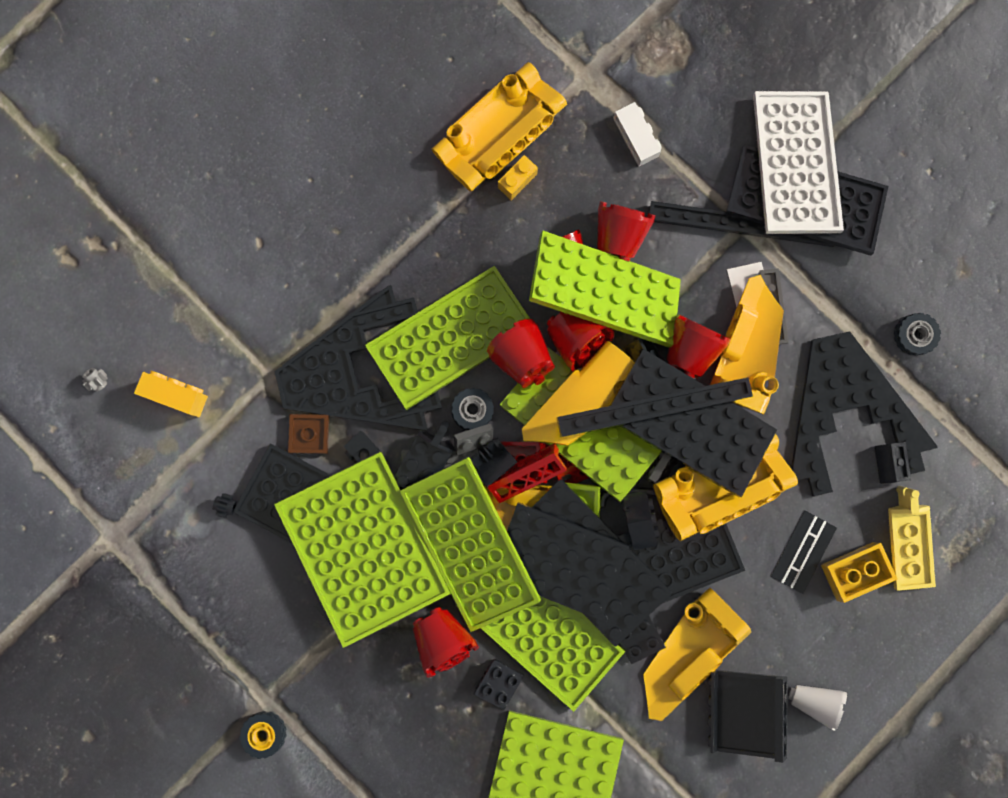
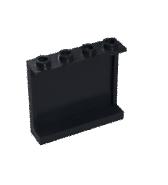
[708,670,787,763]

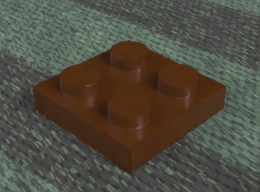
[288,414,329,454]

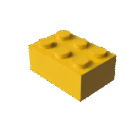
[134,371,208,417]
[821,542,898,603]

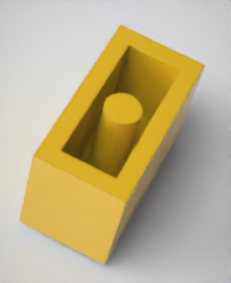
[498,155,538,201]

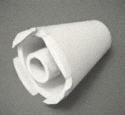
[788,685,847,731]

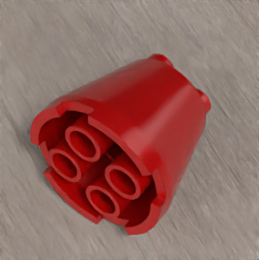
[597,201,656,261]
[547,312,614,372]
[666,314,731,379]
[487,319,555,388]
[413,607,479,678]

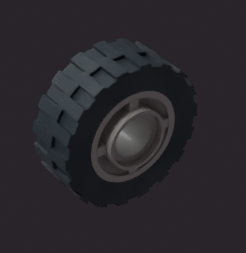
[894,313,941,356]
[451,388,494,431]

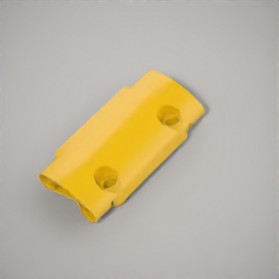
[431,62,567,192]
[653,434,798,541]

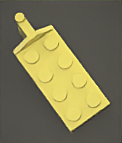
[888,486,936,591]

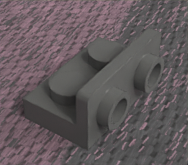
[642,452,675,484]

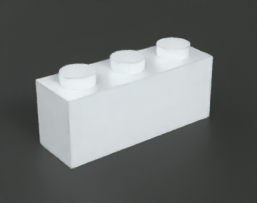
[613,102,662,166]

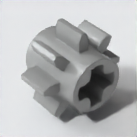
[82,368,108,392]

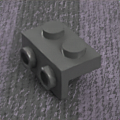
[450,424,493,455]

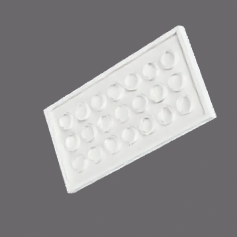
[753,91,844,234]

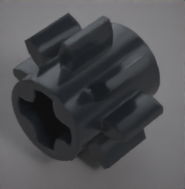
[212,493,237,518]

